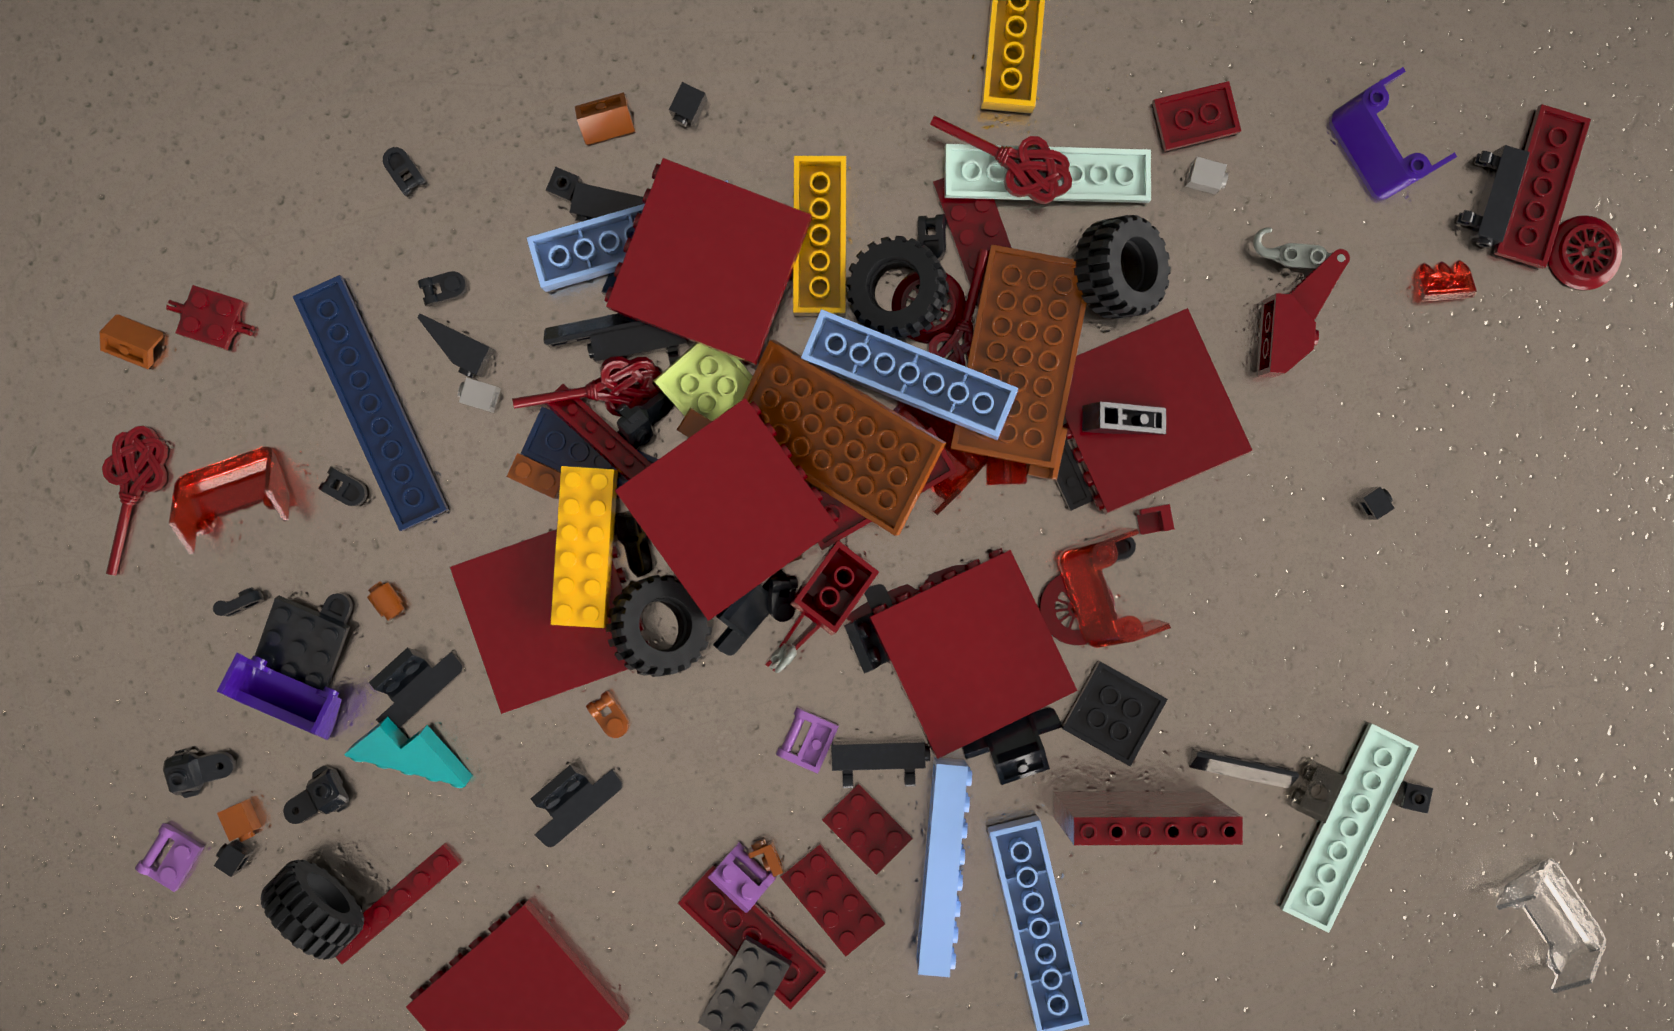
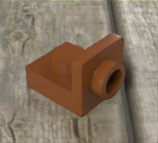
[747,839,784,877]

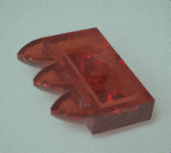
[1417,260,1477,301]

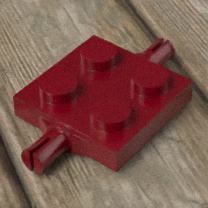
[166,285,255,350]

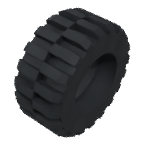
[1074,215,1171,319]
[845,236,949,340]
[606,575,712,677]
[260,859,364,960]

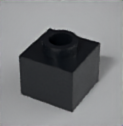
[546,167,582,203]
[1356,487,1395,520]
[1396,780,1433,814]
[214,840,254,877]

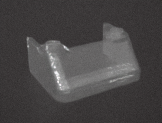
[1496,859,1606,993]

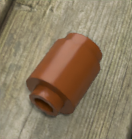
[367,581,405,621]

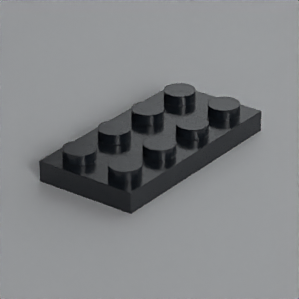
[698,935,792,1031]

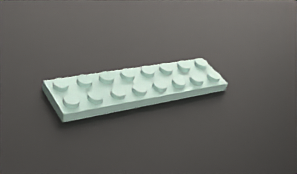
[944,144,1151,203]
[1280,723,1419,933]

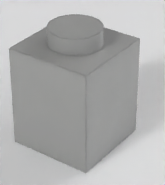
[1185,157,1229,194]
[458,377,501,413]

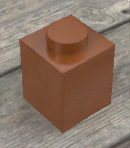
[217,799,262,842]

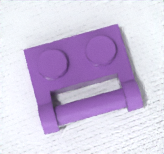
[776,707,839,774]
[135,823,205,892]
[708,842,776,913]

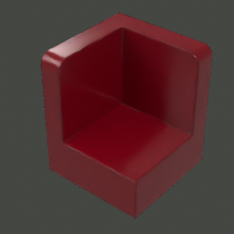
[1135,504,1175,535]

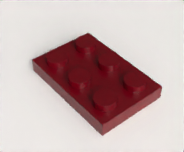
[1152,81,1241,152]
[822,782,913,875]

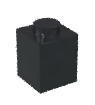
[669,82,707,127]

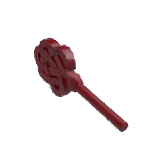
[930,115,1072,204]
[927,249,990,367]
[512,356,663,417]
[102,426,168,576]

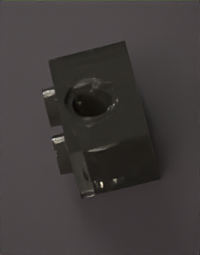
[1291,760,1347,823]

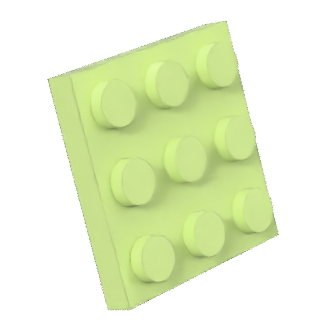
[653,343,753,421]

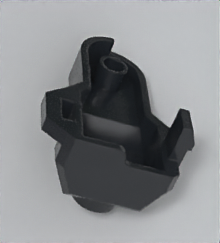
[615,392,674,449]
[614,511,652,578]
[163,749,236,798]
[283,765,349,824]

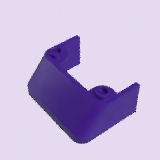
[1329,67,1457,200]
[217,653,342,740]

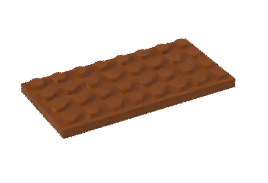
[951,245,1087,469]
[742,340,946,536]

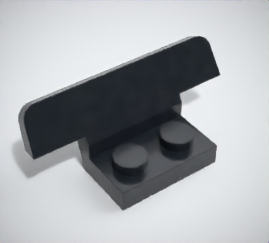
[713,569,787,656]
[844,584,893,674]
[369,647,463,728]
[963,708,1062,785]
[530,765,622,847]

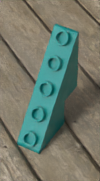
[344,717,473,788]

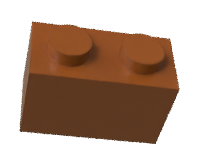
[506,453,561,499]

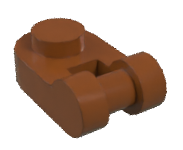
[586,691,629,738]

